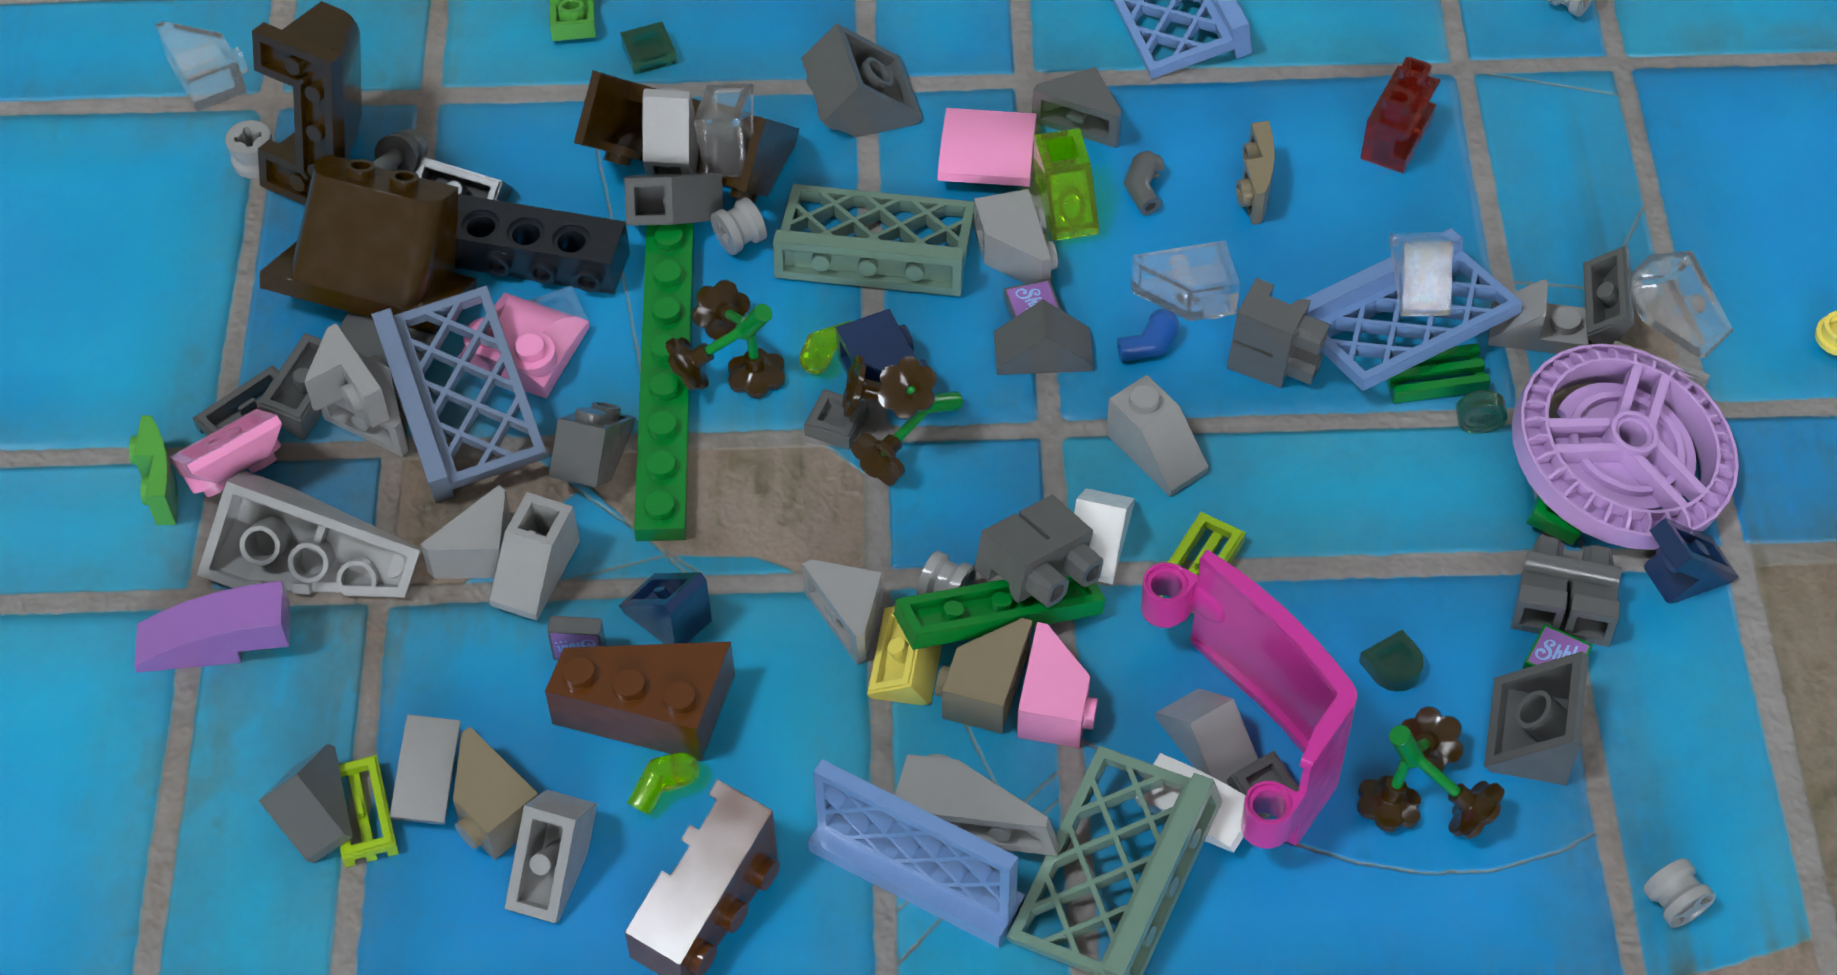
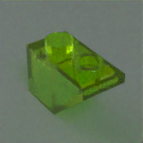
[1033,128,1099,241]

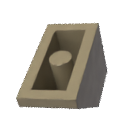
[935,618,1032,734]
[453,727,539,860]

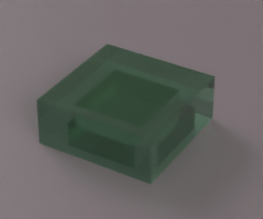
[620,21,677,75]

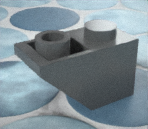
[624,173,723,225]
[549,402,636,488]

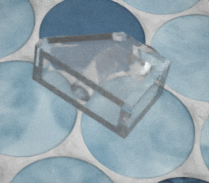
[155,21,248,112]
[1130,240,1240,321]
[1631,250,1734,358]

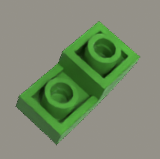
[549,0,596,41]
[129,415,178,525]

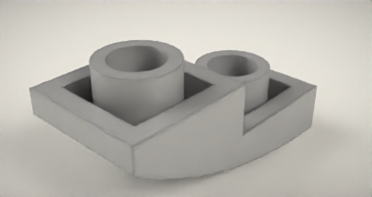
[390,714,461,825]

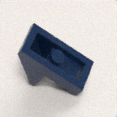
[1644,518,1739,603]

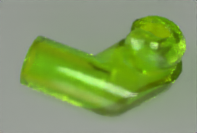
[799,320,851,374]
[627,752,699,815]

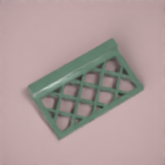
[773,184,974,297]
[1007,746,1223,975]

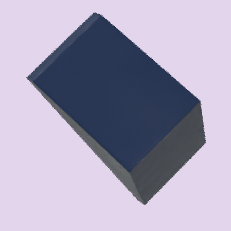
[619,572,712,644]

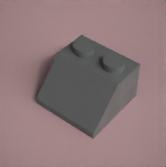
[801,23,923,137]

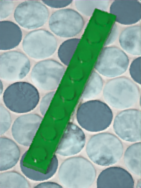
[634,223,695,541]

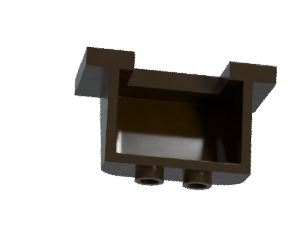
[252,1,362,205]
[260,155,477,334]

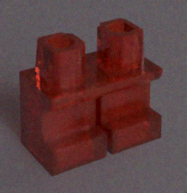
[1360,57,1441,174]

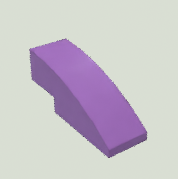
[134,581,290,673]

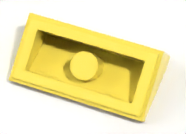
[867,606,942,705]

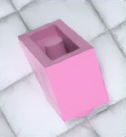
[1017,622,1098,749]

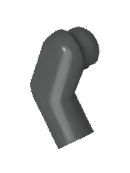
[1124,150,1164,215]

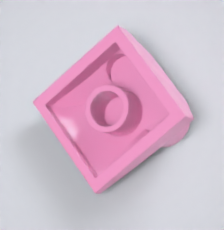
[458,292,590,399]
[169,409,282,497]

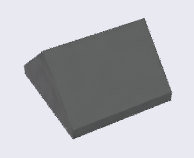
[1484,651,1589,785]

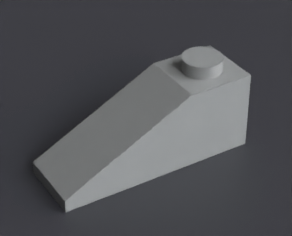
[894,754,1060,856]

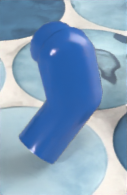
[1117,309,1179,362]

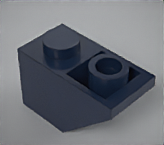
[836,309,929,382]

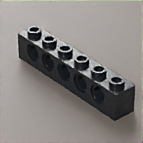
[455,194,630,295]

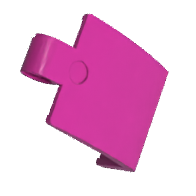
[1141,550,1357,849]

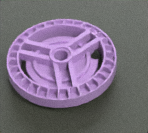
[1512,344,1739,550]

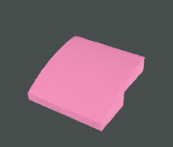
[937,108,1037,187]

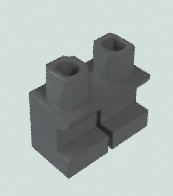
[1227,278,1331,388]
[974,494,1104,608]
[1510,536,1622,647]

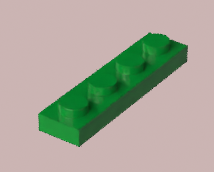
[893,576,1106,650]

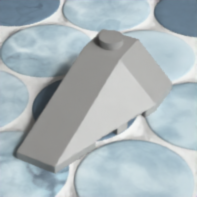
[197,470,422,598]

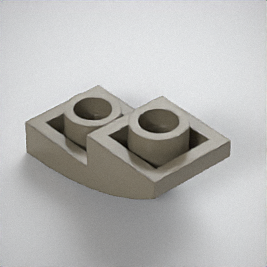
[1236,121,1275,225]

